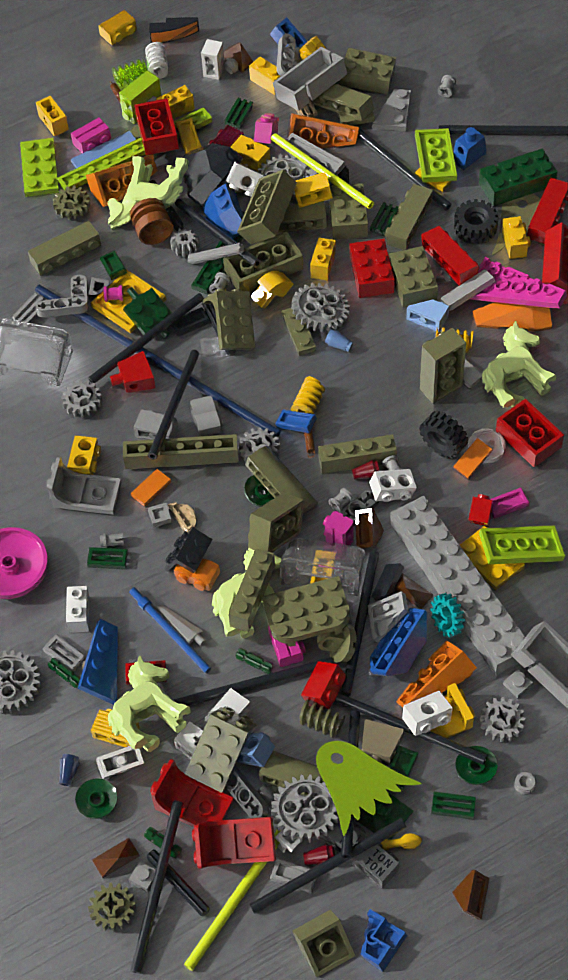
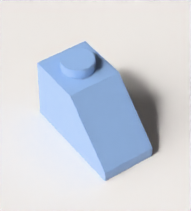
[406,299,449,332]

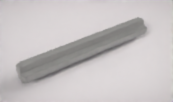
[188,243,244,264]

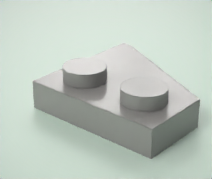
[368,591,408,642]

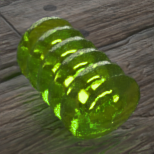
[111,59,147,87]

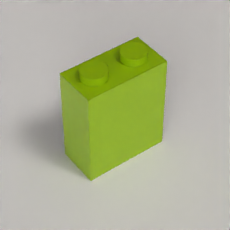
[119,70,162,124]

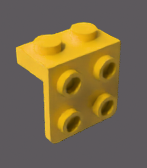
[430,683,475,739]

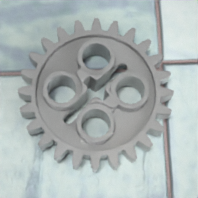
[258,155,310,200]
[291,282,350,332]
[0,650,41,714]
[271,775,339,843]

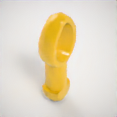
[381,833,422,850]

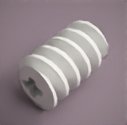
[145,42,168,79]

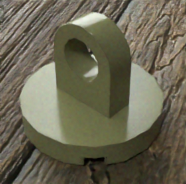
[317,624,357,663]

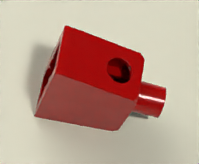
[110,351,156,393]

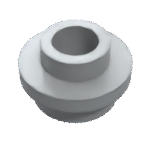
[223,58,238,74]

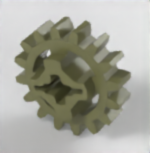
[53,186,91,220]
[88,882,136,932]

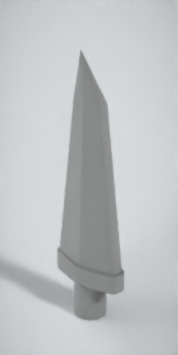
[153,605,206,646]

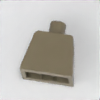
[362,719,404,765]

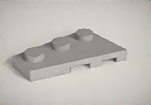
[372,89,411,132]

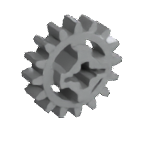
[61,380,102,418]
[239,427,280,462]
[479,697,525,742]

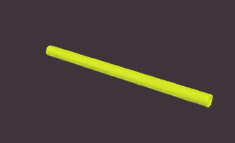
[271,133,374,209]
[184,829,280,971]

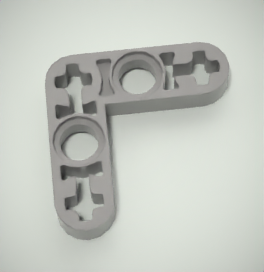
[277,34,297,76]
[35,275,89,317]

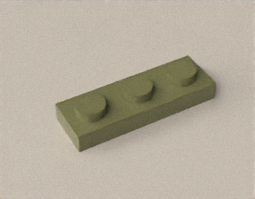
[281,308,316,356]

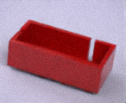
[542,222,568,305]

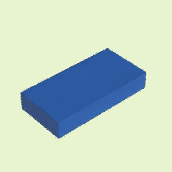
[275,410,317,433]

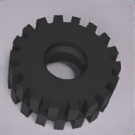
[454,199,499,244]
[419,411,469,459]

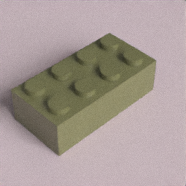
[237,169,297,245]
[223,231,304,292]
[420,328,466,404]

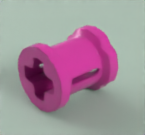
[104,285,123,302]

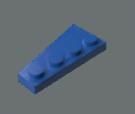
[78,619,118,705]

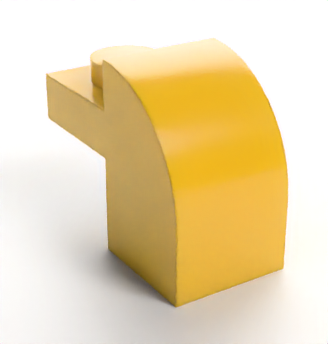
[251,271,294,309]

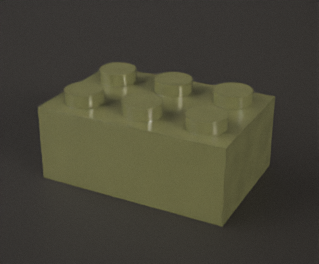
[339,48,396,95]
[329,183,368,240]
[388,246,438,308]
[248,492,304,553]

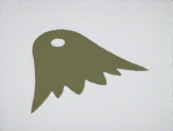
[492,194,567,255]

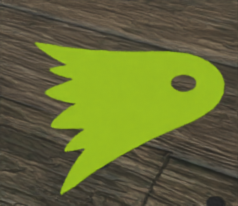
[316,741,422,836]

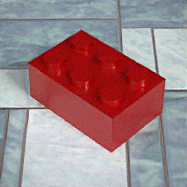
[134,98,179,155]
[349,238,394,298]
[496,398,564,467]

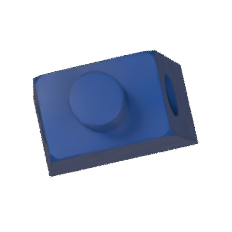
[453,127,487,170]

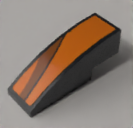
[149,17,199,43]

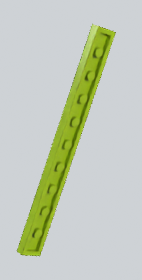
[57,107,213,190]

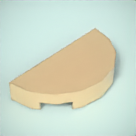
[168,502,197,532]

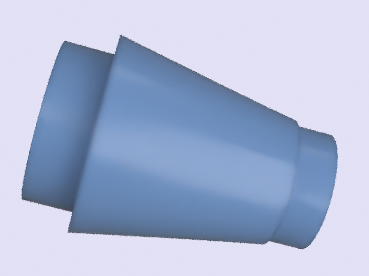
[325,329,353,352]

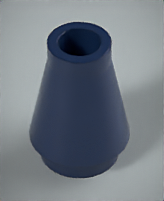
[59,754,80,786]

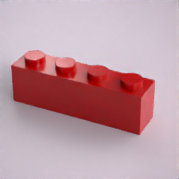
[527,178,568,244]
[421,226,479,286]

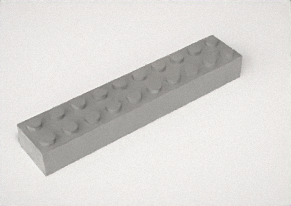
[390,496,525,676]

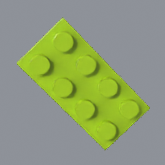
[415,128,457,182]
[20,138,59,197]
[479,525,565,564]

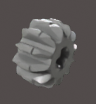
[170,228,200,258]

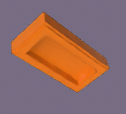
[453,438,493,479]
[131,469,171,507]

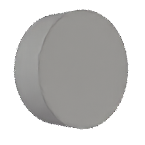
[515,772,536,795]

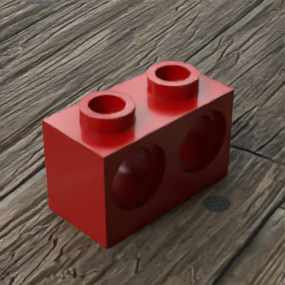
[468,494,493,527]

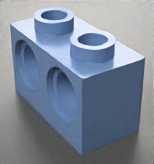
[237,732,275,767]

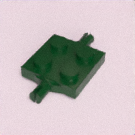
[123,287,172,339]

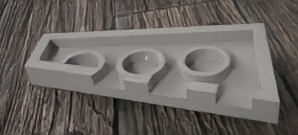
[284,133,346,186]

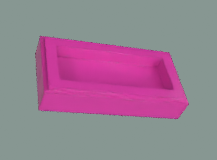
[490,488,530,519]

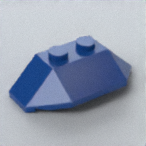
[203,183,243,238]
[370,608,427,676]

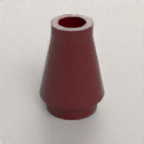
[352,460,380,480]
[303,843,335,865]

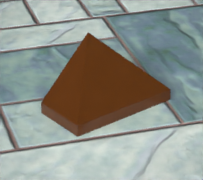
[224,42,253,73]
[355,508,384,549]
[394,573,433,609]
[92,838,140,878]
[452,870,490,920]

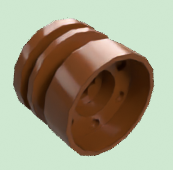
[130,198,173,245]

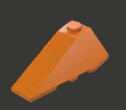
[287,113,359,149]
[86,154,158,207]
[472,302,552,332]
[396,640,477,708]

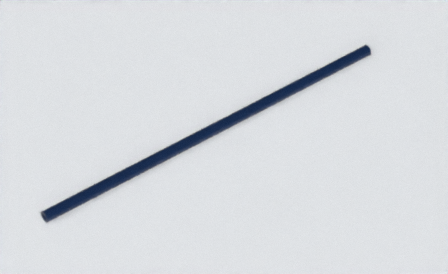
[35,284,281,437]

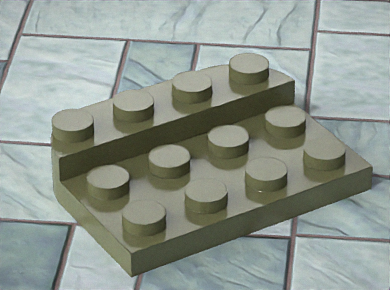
[262,576,351,647]

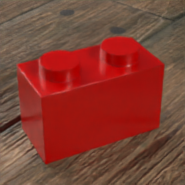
[301,661,346,710]

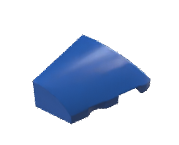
[361,909,408,972]

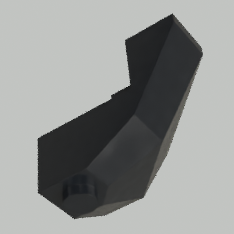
[182,143,243,207]

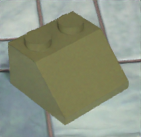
[292,909,355,977]

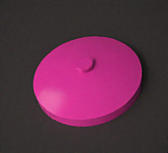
[0,527,48,599]

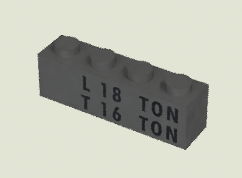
[320,816,399,888]

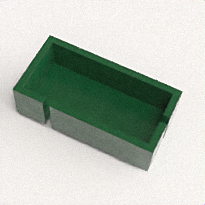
[479,148,558,207]

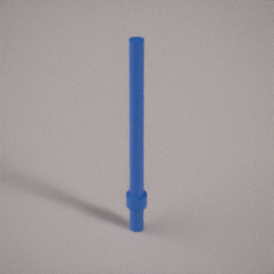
[129,587,211,674]

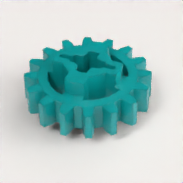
[430,593,465,637]

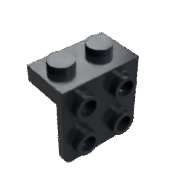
[165,527,213,573]

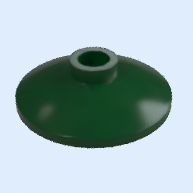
[244,475,274,507]
[455,746,498,785]
[75,778,117,819]

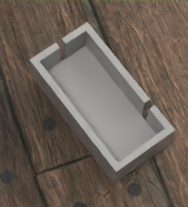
[273,47,347,111]
[511,621,568,708]

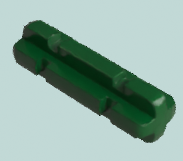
[235,648,273,674]
[48,658,81,688]
[144,827,182,859]

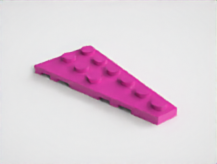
[470,257,567,309]

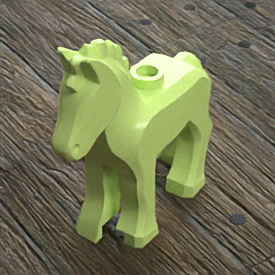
[108,156,189,229]
[482,321,556,408]
[212,548,283,639]
[108,656,191,752]

